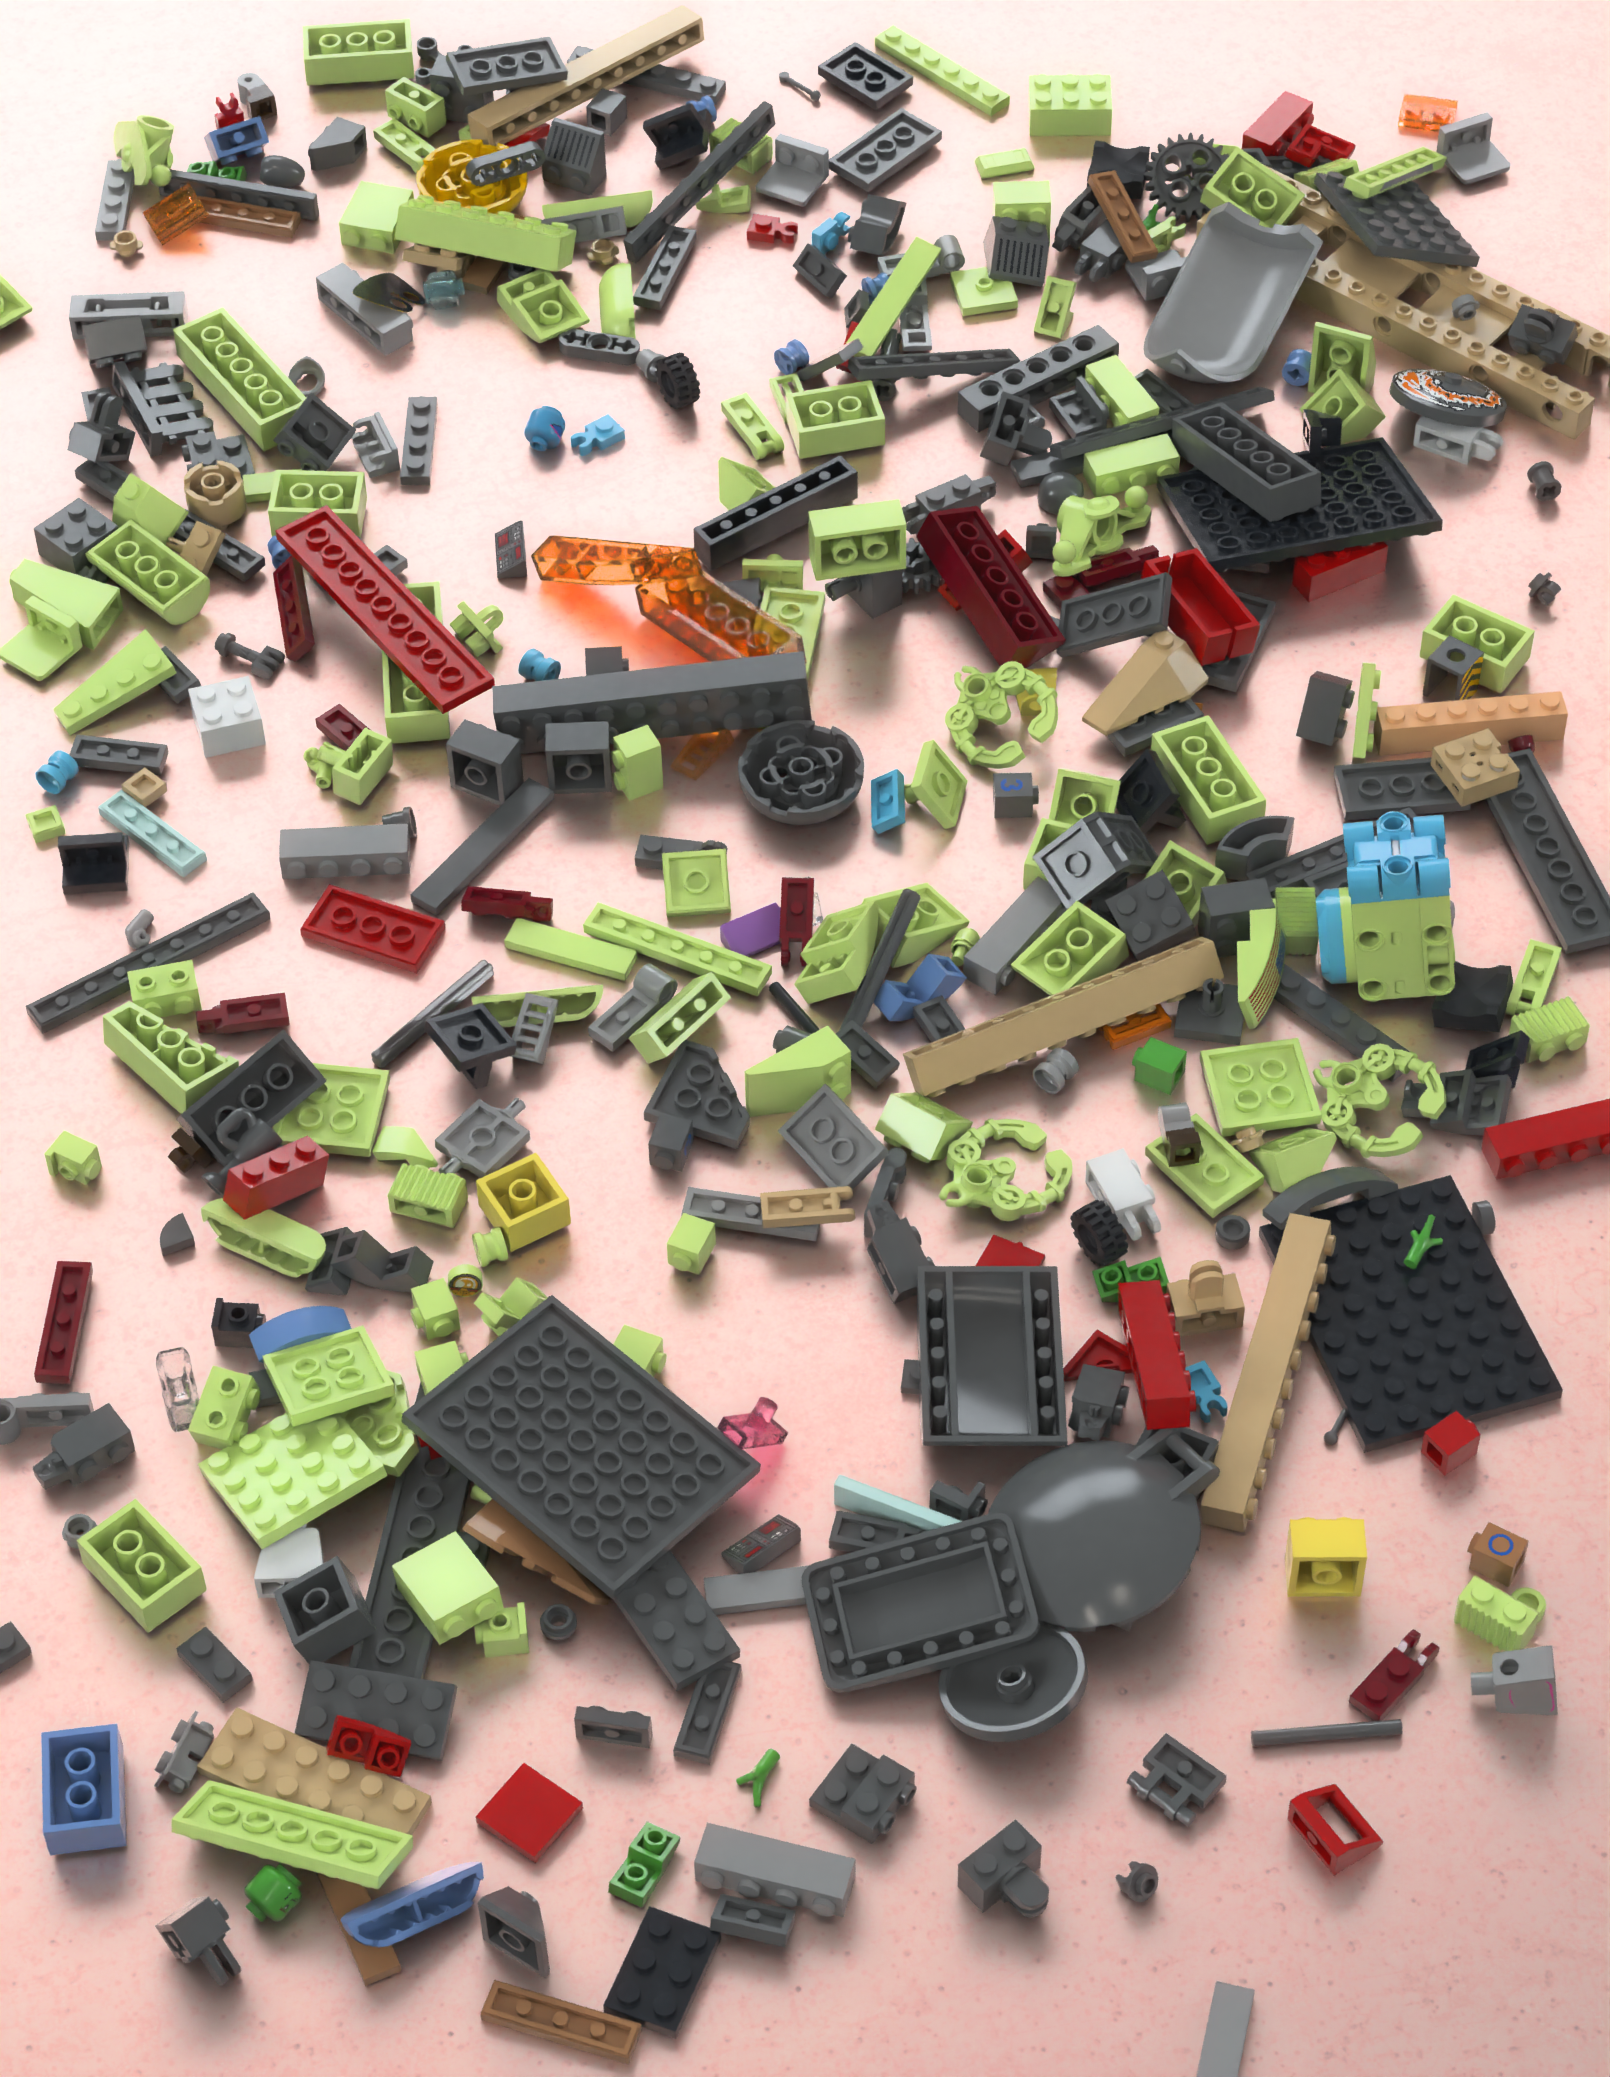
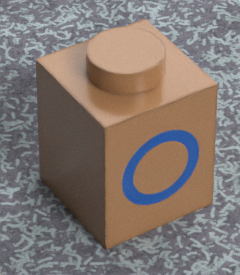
[1467,1522,1529,1587]

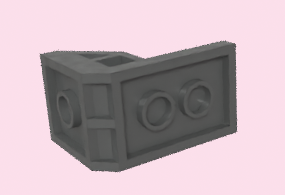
[1032,811,1158,909]

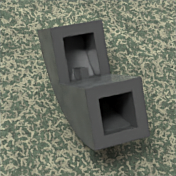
[330,1230,434,1292]

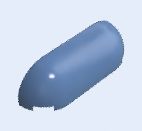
[341,1862,484,1947]

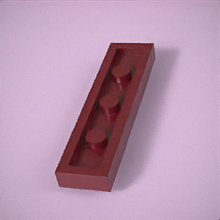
[273,555,315,662]
[34,1261,93,1384]

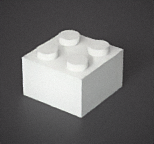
[188,676,266,758]

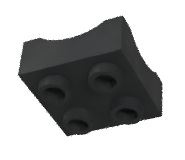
[1087,140,1150,199]
[1431,961,1513,1032]

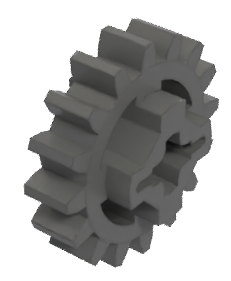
[902,538,943,594]

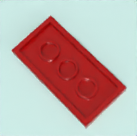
[300,884,446,974]

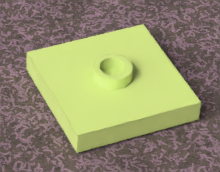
[950,267,1018,316]
[662,849,731,917]

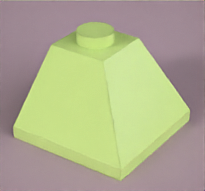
[1300,368,1386,447]
[718,456,775,511]
[112,473,189,545]
[1049,768,1121,825]
[1249,1128,1337,1193]

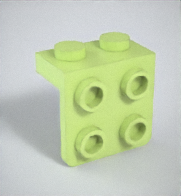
[0,596,83,681]

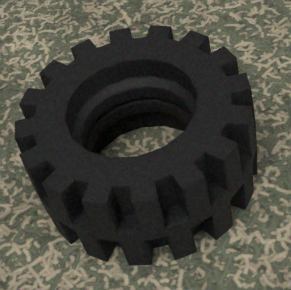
[655,352,701,409]
[1070,1200,1128,1267]

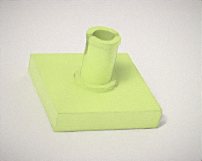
[904,740,968,829]

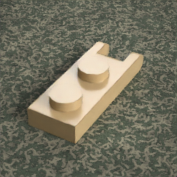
[760,1186,856,1228]

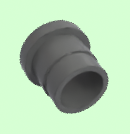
[382,806,417,838]

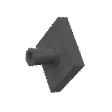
[1174,978,1244,1045]

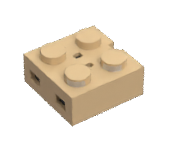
[1430,728,1520,807]

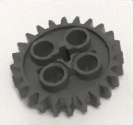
[1144,132,1230,222]

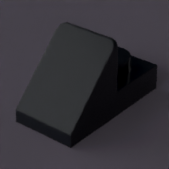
[1302,409,1342,455]
[1465,1030,1530,1088]

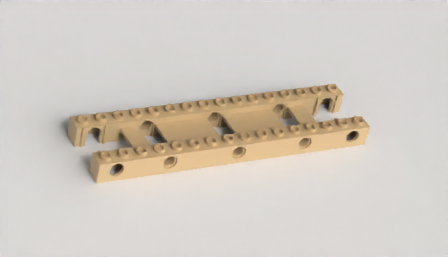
[1196,164,1610,440]

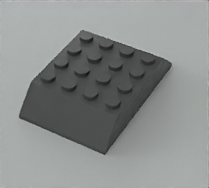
[917,1266,1068,1446]

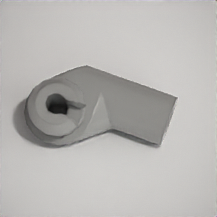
[125,909,154,950]

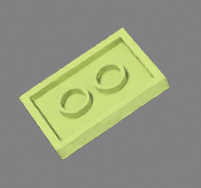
[1145,1113,1264,1218]

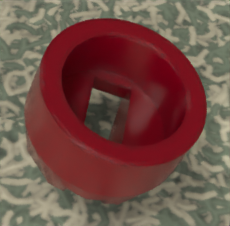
[1508,735,1535,753]

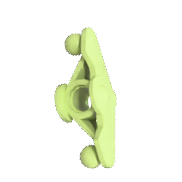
[113,115,174,187]
[1052,486,1151,577]

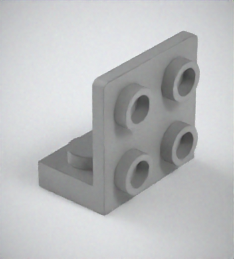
[756,133,829,207]

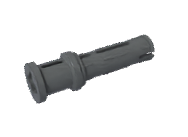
[872,329,901,401]

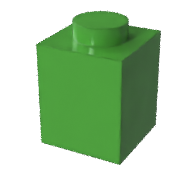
[1132,1037,1187,1095]

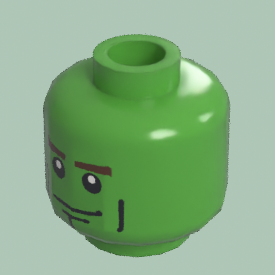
[244,1863,302,1922]

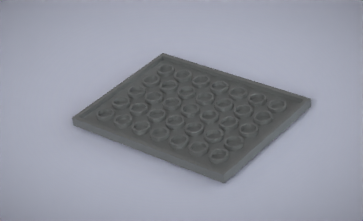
[401,1295,761,1599]

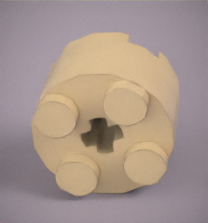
[184,461,247,531]

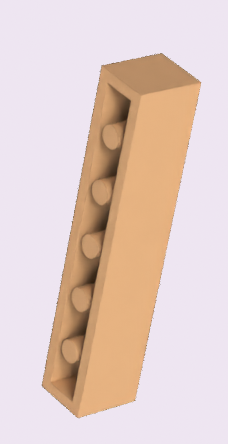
[1373,691,1568,756]

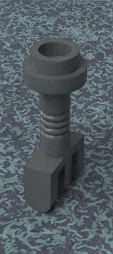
[214,632,285,679]

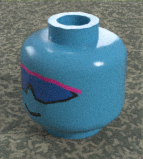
[524,406,566,451]

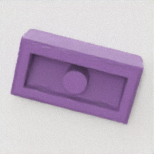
[720,902,782,957]

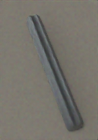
[839,889,920,1030]
[371,959,494,1068]

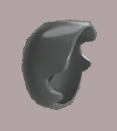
[1037,471,1084,515]

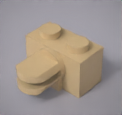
[1166,1260,1245,1336]

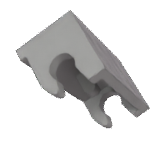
[351,411,400,478]

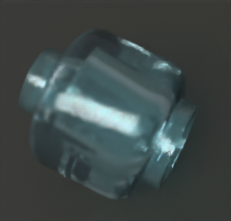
[423,270,466,310]

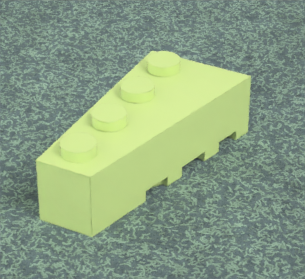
[103,1001,239,1114]

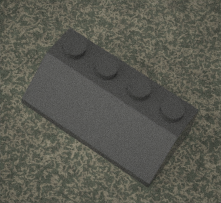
[176,1029,327,1167]

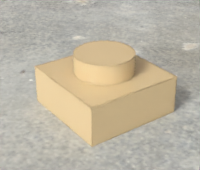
[121,768,167,807]

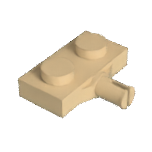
[166,521,226,575]

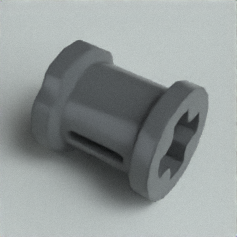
[1527,461,1562,501]

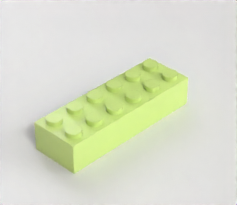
[395,195,576,272]
[173,307,306,451]
[382,581,450,744]

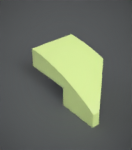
[696,184,751,213]
[372,1126,438,1168]

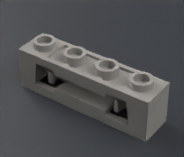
[68,291,188,339]

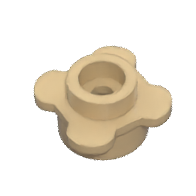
[109,230,143,257]
[587,238,620,265]
[1230,1126,1265,1153]

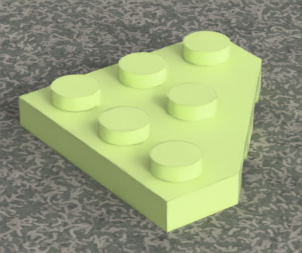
[1352,662,1381,758]
[339,1370,419,1477]

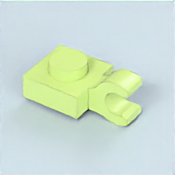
[1148,216,1186,253]

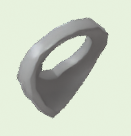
[288,356,325,397]

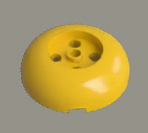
[416,139,528,214]

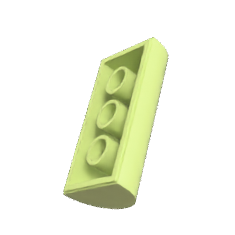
[85,519,210,625]

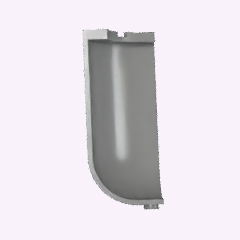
[1143,202,1323,384]

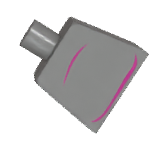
[1471,1646,1558,1715]

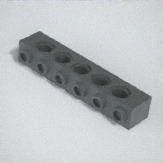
[958,324,1119,432]

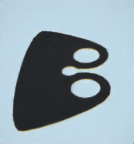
[352,273,426,312]

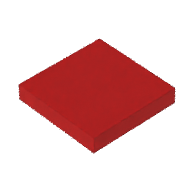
[475,1763,583,1863]

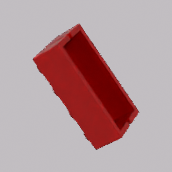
[1141,548,1261,666]

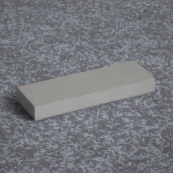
[704,1565,809,1615]
[1196,1981,1255,2077]

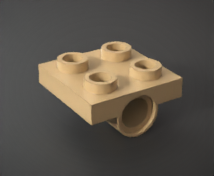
[403,243,475,282]

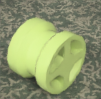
[472,1227,508,1267]

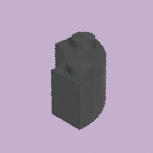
[848,194,907,256]
[1215,815,1295,881]

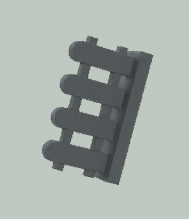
[112,361,213,457]

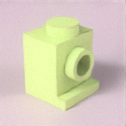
[44,1131,102,1185]
[474,1602,529,1658]

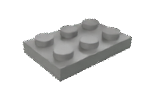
[778,1083,890,1190]

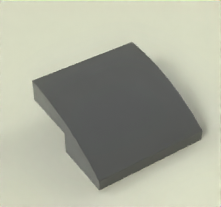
[1430,1069,1512,1135]

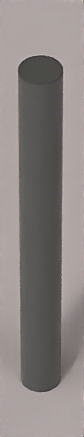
[1251,1719,1402,1746]

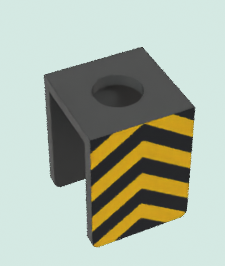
[1422,635,1484,701]

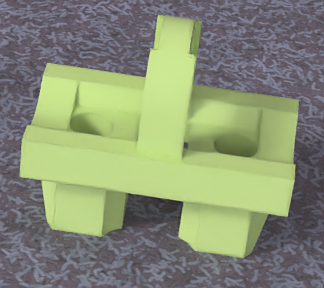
[449,600,504,657]

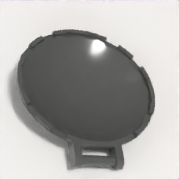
[988,1428,1220,1632]

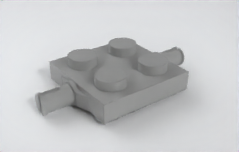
[434,1098,531,1178]

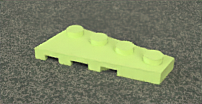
[53,629,176,735]

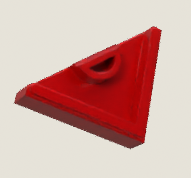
[1063,1329,1133,1382]

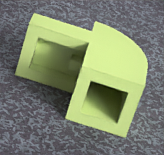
[474,1277,548,1336]

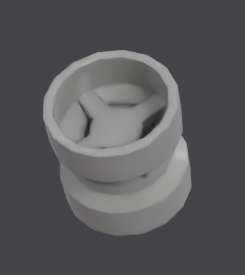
[1033,1048,1079,1094]

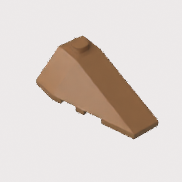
[462,1499,610,1606]

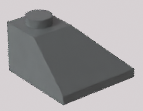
[478,1886,550,1979]

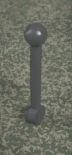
[779,71,821,101]
[1324,1408,1347,1445]

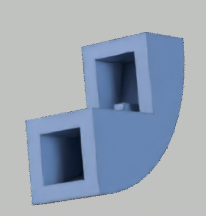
[874,953,967,1021]
[249,1306,352,1363]

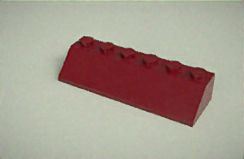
[916,506,1066,668]

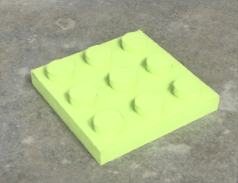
[1200,1038,1322,1137]
[273,1063,390,1157]
[262,1325,396,1427]

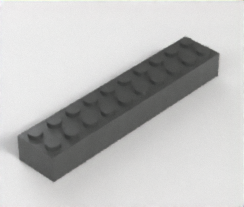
[492,651,812,754]

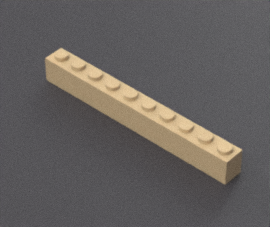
[467,5,705,146]
[903,937,1225,1098]
[1201,1213,1336,1532]

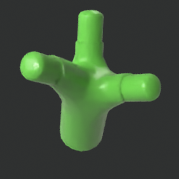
[1143,204,1160,231]
[1404,1215,1443,1269]
[736,1749,780,1807]

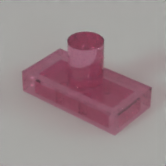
[717,1397,789,1450]

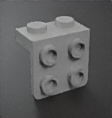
[1436,112,1511,184]
[1125,250,1187,301]

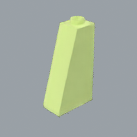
[9,558,123,650]

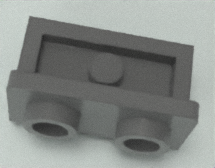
[1049,376,1110,438]

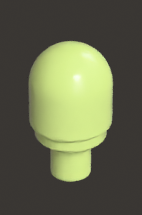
[951,928,980,966]

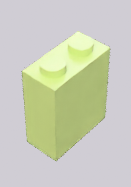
[339,181,414,254]
[392,1531,504,1645]

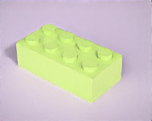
[303,19,414,86]
[1151,715,1266,845]

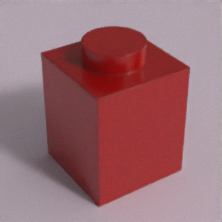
[1421,1410,1481,1476]

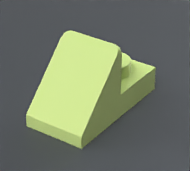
[1033,276,1077,339]

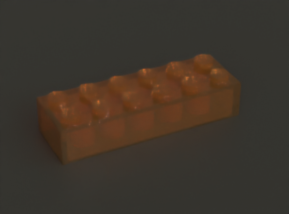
[634,555,807,664]

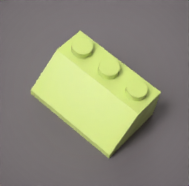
[1200,146,1305,228]

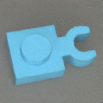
[811,211,851,255]
[570,414,625,456]
[1186,1360,1227,1423]

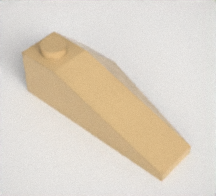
[1082,630,1208,736]

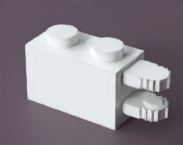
[1413,416,1504,465]
[1085,1148,1162,1241]

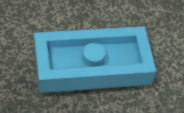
[871,769,905,834]

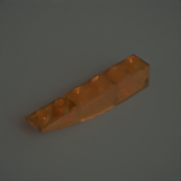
[531,535,704,586]

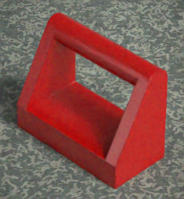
[1287,1784,1383,1876]

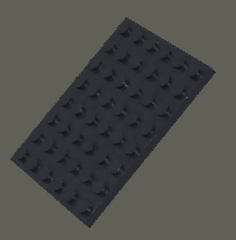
[1157,437,1443,572]
[1259,1175,1563,1453]

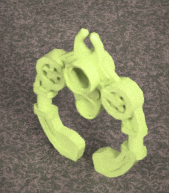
[945,661,1058,769]
[1313,1043,1446,1159]
[939,1118,1073,1221]

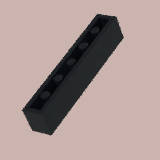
[693,455,858,571]

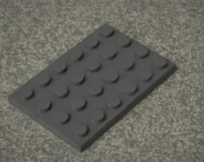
[1314,171,1480,267]

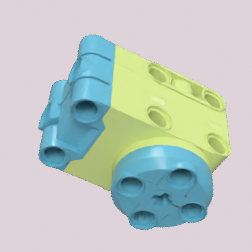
[1315,811,1455,1002]

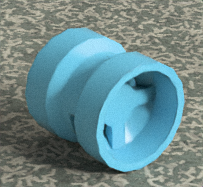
[518,648,561,681]
[35,750,79,794]

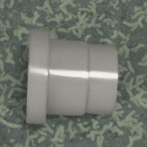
[636,348,666,382]

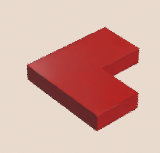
[1285,124,1356,168]

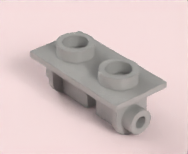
[154,1711,214,1793]

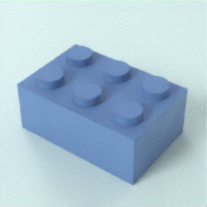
[41,1723,127,1855]

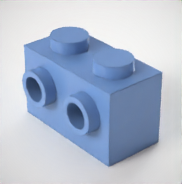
[203,116,269,166]

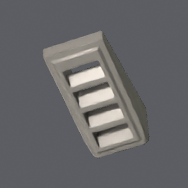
[510,993,559,1065]

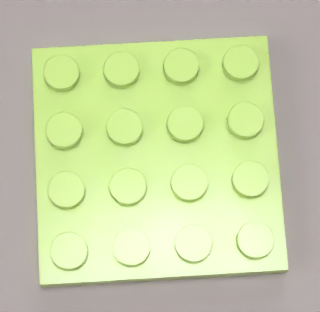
[198,1413,388,1549]

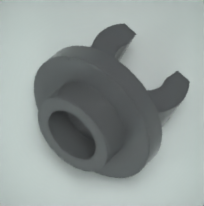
[1528,572,1561,606]
[1115,1861,1158,1902]

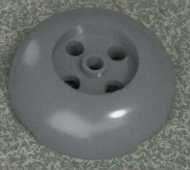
[738,720,864,825]

